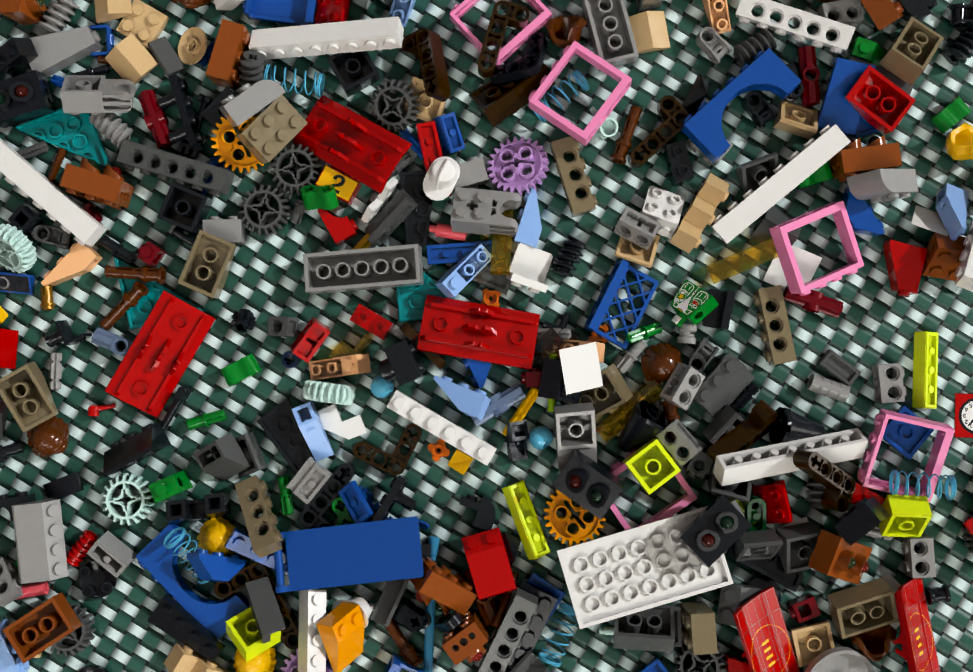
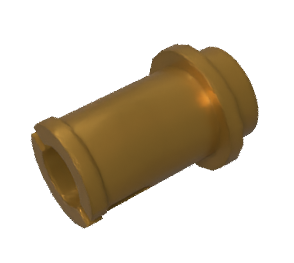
[40,286,56,310]

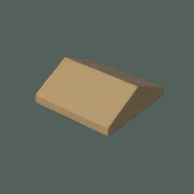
[94,0,133,24]
[629,11,671,54]
[105,33,159,85]
[404,76,447,122]
[615,235,660,268]
[790,620,835,667]

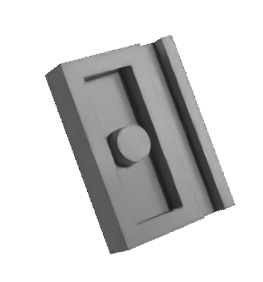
[286,457,332,505]

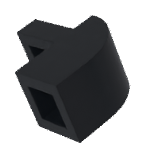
[897,0,938,21]
[8,205,43,239]
[459,493,496,531]

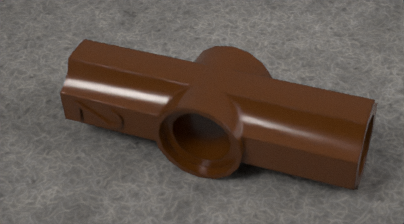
[463,569,497,627]

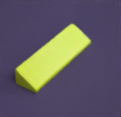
[912,331,938,409]
[502,480,550,560]

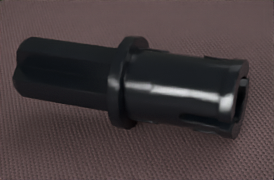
[99,235,136,265]

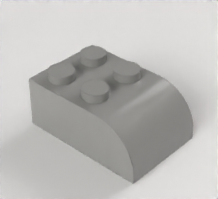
[218,80,286,127]
[846,169,918,203]

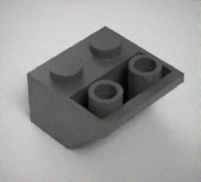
[193,432,251,481]

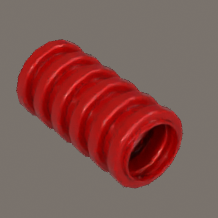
[66,530,99,567]

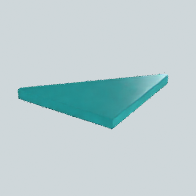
[16,108,113,168]
[114,258,203,330]
[396,272,454,322]

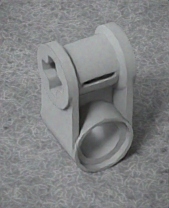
[695,27,732,64]

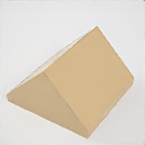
[772,100,818,139]

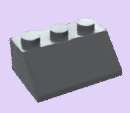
[693,352,754,418]
[613,605,675,653]

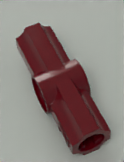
[797,46,820,107]
[138,89,173,149]
[783,284,844,318]

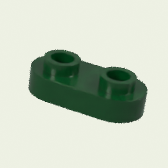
[745,496,767,531]

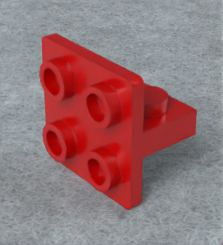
[314,0,350,24]
[752,480,793,524]

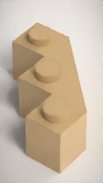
[670,173,730,253]
[164,643,230,672]

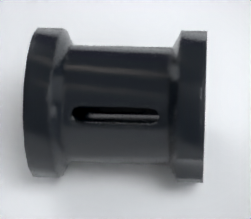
[925,585,951,605]

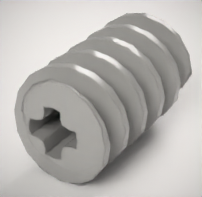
[38,0,80,33]
[89,113,133,149]

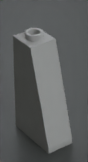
[29,26,102,77]

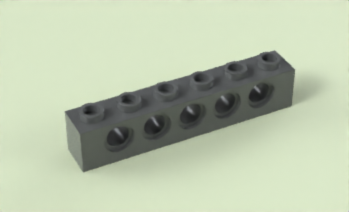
[116,139,235,197]
[476,588,540,672]

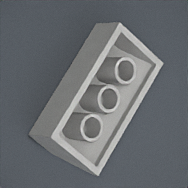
[12,498,68,584]

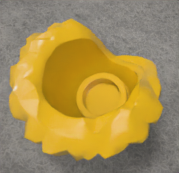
[945,122,973,161]
[197,516,235,557]
[233,647,277,672]

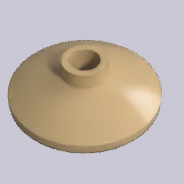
[178,27,207,65]

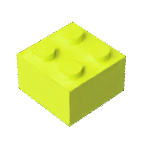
[623,438,681,495]
[879,494,932,538]
[225,607,281,662]

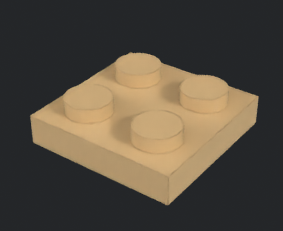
[116,0,170,50]

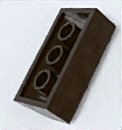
[469,57,555,127]

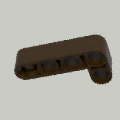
[478,0,530,78]
[402,27,451,102]
[628,95,689,168]
[706,400,778,462]
[793,450,856,512]

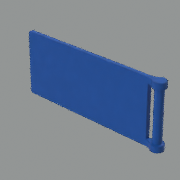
[274,516,424,593]

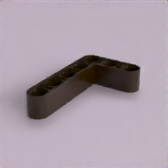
[214,561,299,650]

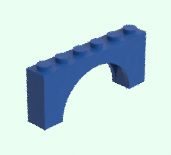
[681,48,801,163]
[135,523,250,639]

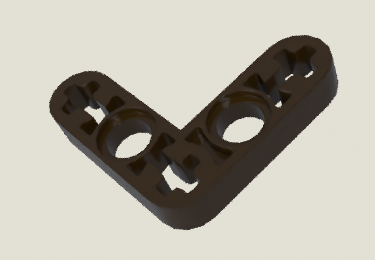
[399,322,447,370]
[353,423,422,476]

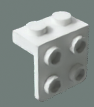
[641,186,685,239]
[505,243,553,294]

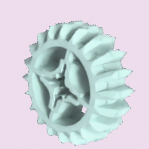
[0,223,38,273]
[302,380,355,405]
[101,473,155,525]

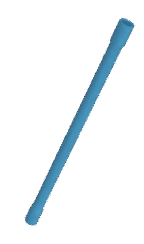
[423,536,440,672]

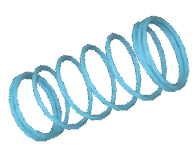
[263,64,325,97]
[534,69,590,123]
[889,470,957,500]
[163,527,209,584]
[538,602,578,667]

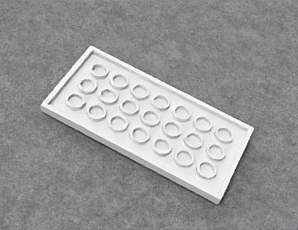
[557,506,733,629]

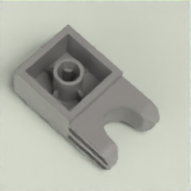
[60,75,136,115]
[450,187,522,235]
[553,402,597,472]

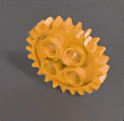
[210,116,264,173]
[543,489,606,546]

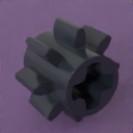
[231,309,256,332]

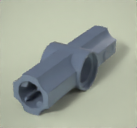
[91,327,133,356]
[470,383,527,427]

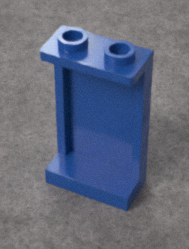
[243,0,317,26]
[818,57,876,137]

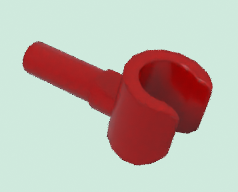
[88,403,116,416]

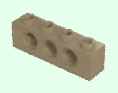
[550,136,598,217]
[752,285,797,365]
[235,475,283,558]

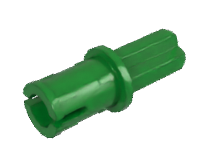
[626,321,662,343]
[186,410,226,430]
[277,476,294,515]

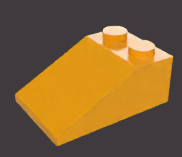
[316,602,365,672]

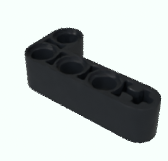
[300,462,356,529]

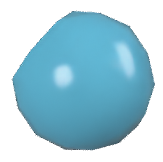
[371,375,394,398]
[529,426,553,450]

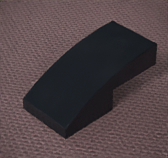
[507,420,529,462]
[43,472,84,499]

